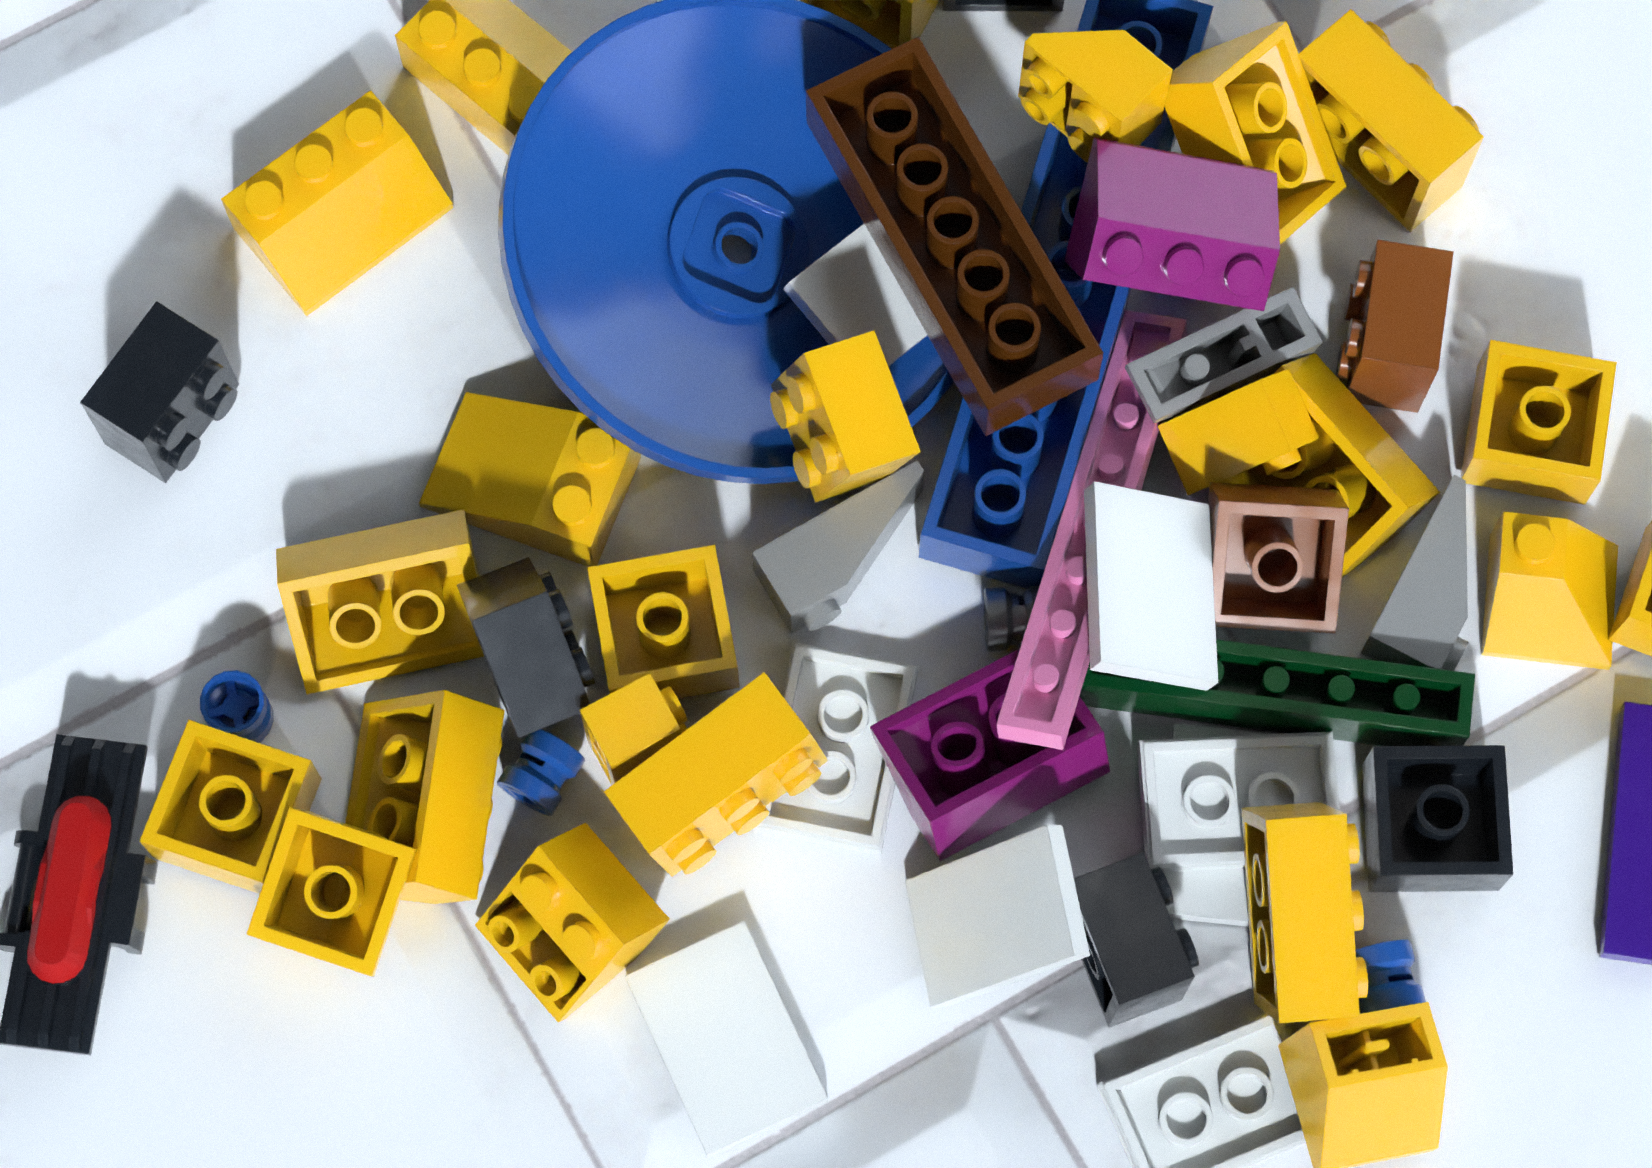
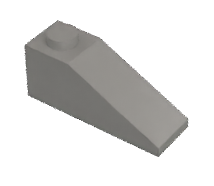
[1125,287,1322,423]
[752,460,924,634]
[1360,475,1469,671]

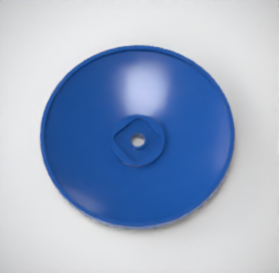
[498,0,954,484]

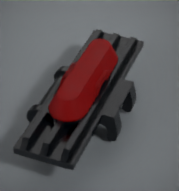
[0,734,158,1056]

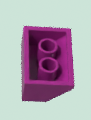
[1064,137,1280,311]
[870,649,1110,861]

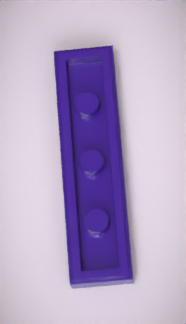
[1599,702,1652,965]

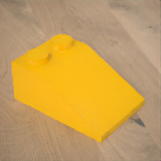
[419,392,641,567]

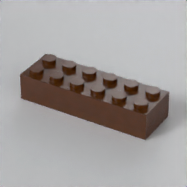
[806,36,1103,436]

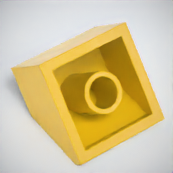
[246,807,417,977]

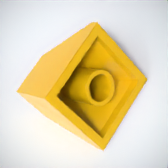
[1481,511,1618,670]

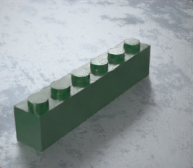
[1080,639,1475,746]

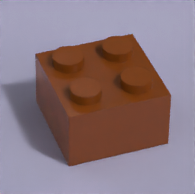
[1336,239,1454,413]
[1208,482,1349,634]

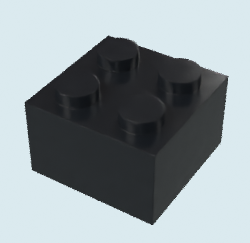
[80,301,239,483]
[457,557,596,738]
[1362,745,1513,892]
[1074,852,1199,1028]

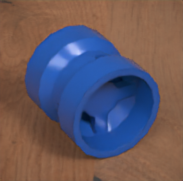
[200,670,274,743]
[497,729,585,816]
[1356,940,1426,1014]

